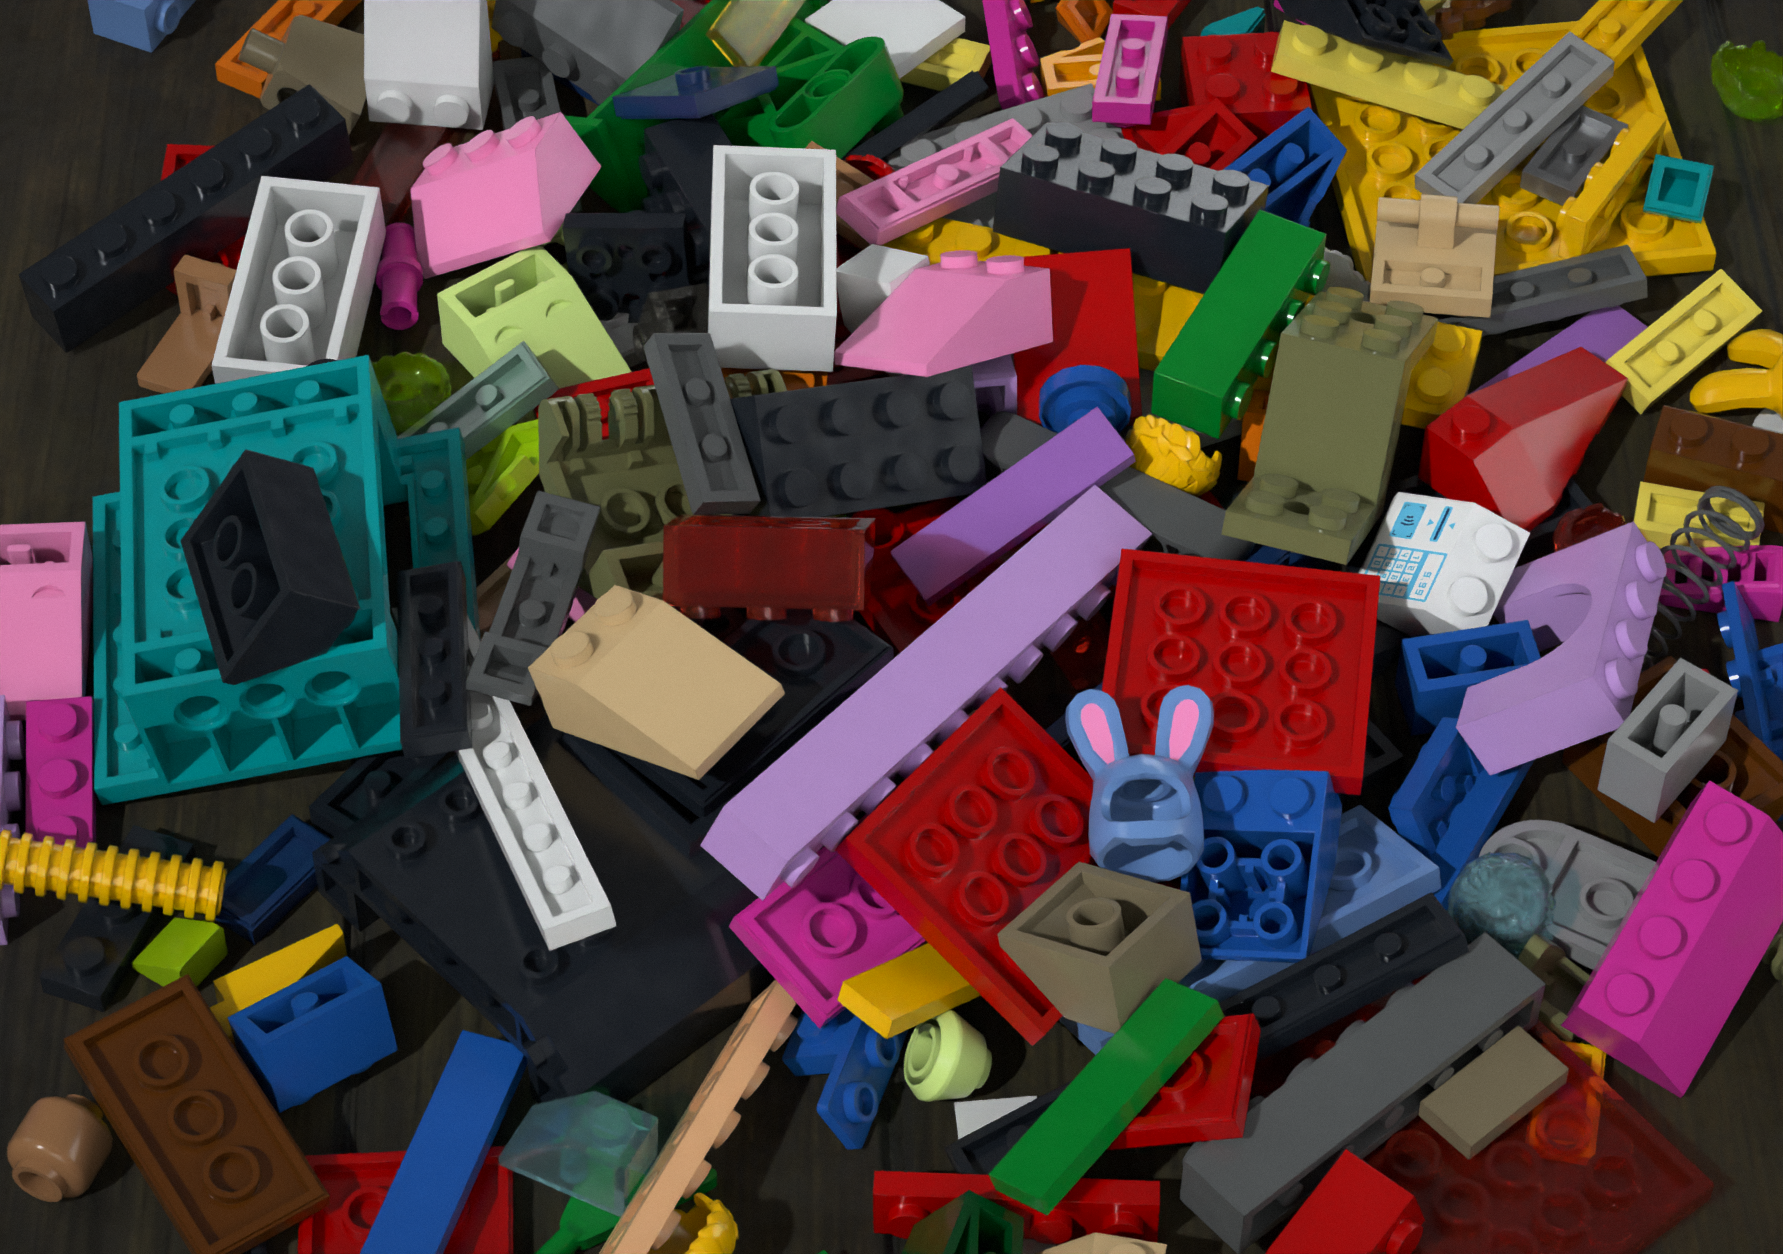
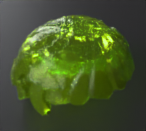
[1710,40,1783,122]
[372,351,451,432]

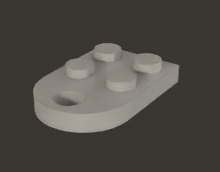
[1474,820,1656,970]

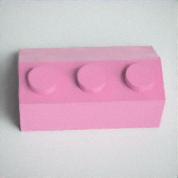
[410,112,601,279]

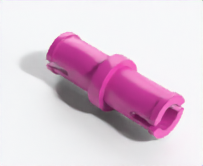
[376,223,423,330]

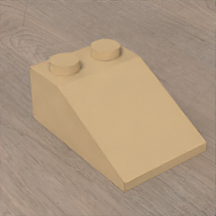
[528,585,785,780]

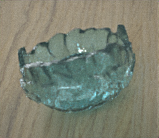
[1448,852,1556,959]

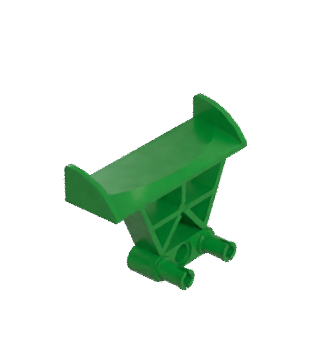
[564,0,904,213]

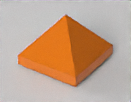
[1056,0,1113,43]

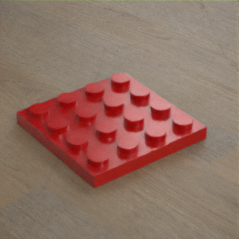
[1102,548,1381,795]
[835,687,1182,1046]

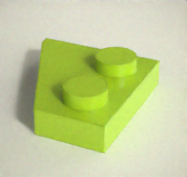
[466,419,539,536]

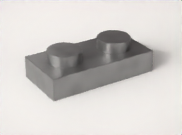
[1520,105,1628,206]

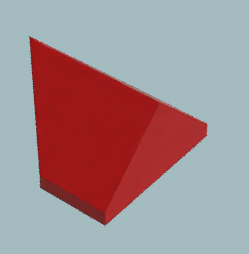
[1120,98,1257,171]

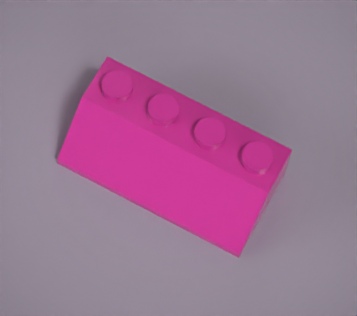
[1561,780,1783,1098]

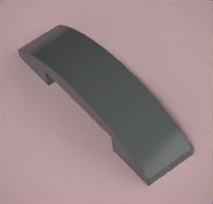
[466,491,600,706]

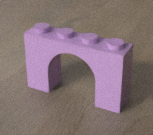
[1456,521,1667,775]

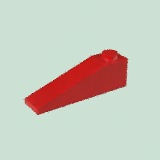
[1418,347,1628,532]

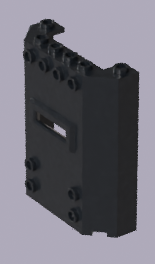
[312,598,905,1140]

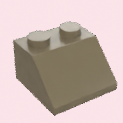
[997,862,1202,1034]

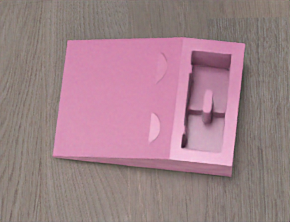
[0,522,93,721]

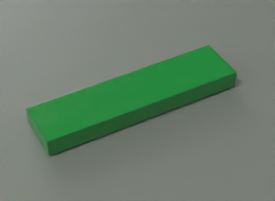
[988,978,1224,1215]

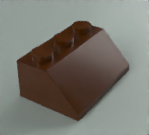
[1643,405,1783,534]
[1562,656,1783,858]

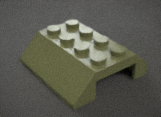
[538,369,856,606]

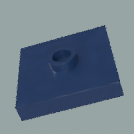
[612,66,779,119]

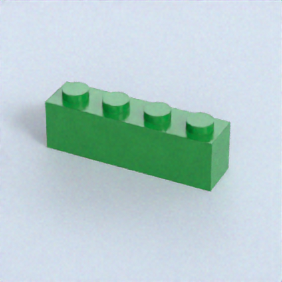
[1151,209,1330,439]

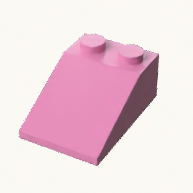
[834,250,1053,377]

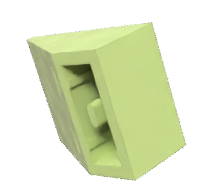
[437,245,632,424]

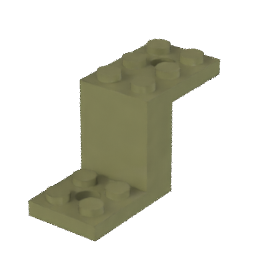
[1221,287,1439,565]

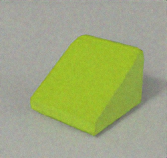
[131,917,228,987]

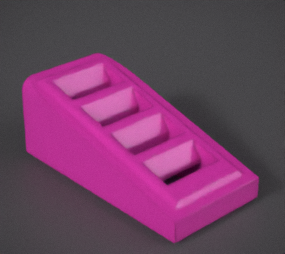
[1659,545,1783,622]

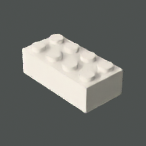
[708,145,837,372]
[211,176,386,384]

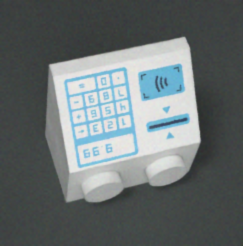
[1358,492,1530,638]

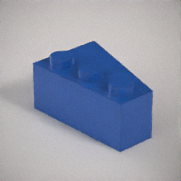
[1223,106,1347,227]

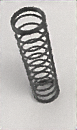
[1640,486,1765,673]

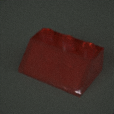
[663,514,876,621]

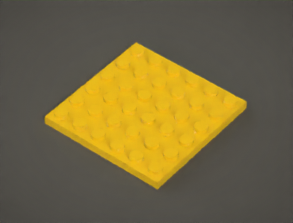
[1307,21,1717,283]

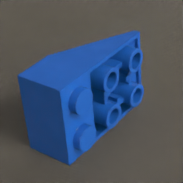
[1180,770,1342,963]

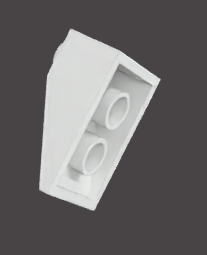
[364,0,494,130]

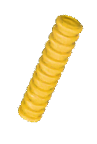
[0,829,227,922]

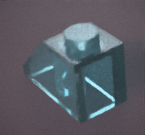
[499,1091,658,1218]

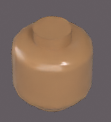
[7,1094,113,1202]

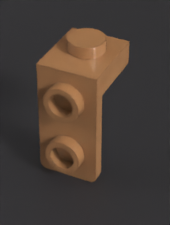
[137,255,237,394]

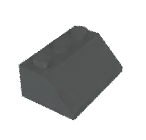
[491,0,684,105]

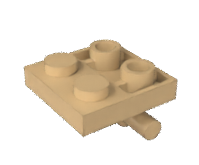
[1370,194,1499,318]

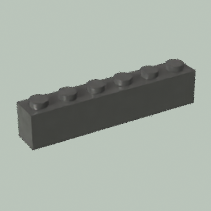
[1180,932,1546,1254]

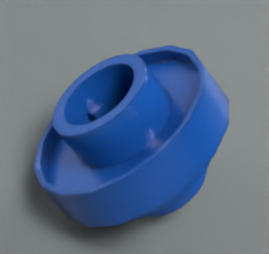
[1039,365,1131,434]

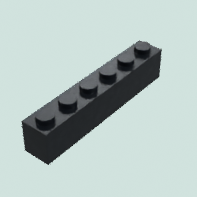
[18,84,354,353]

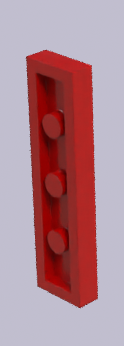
[873,1171,1160,1244]

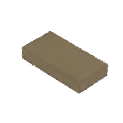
[1418,1025,1569,1160]

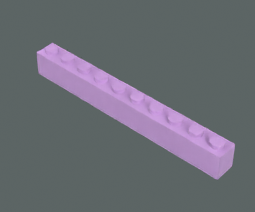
[700,485,1152,901]

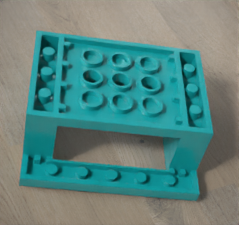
[93,355,481,805]

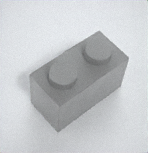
[1597,658,1738,823]

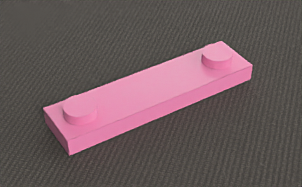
[836,118,1033,246]

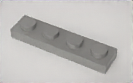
[1415,31,1614,204]

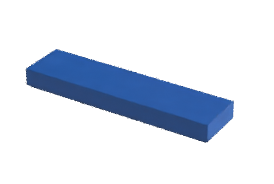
[360,1030,528,1254]

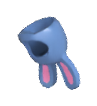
[1065,685,1214,883]

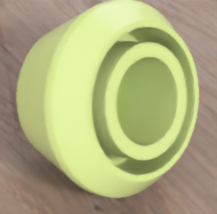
[904,1010,992,1102]

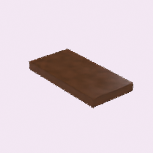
[63,974,330,1254]

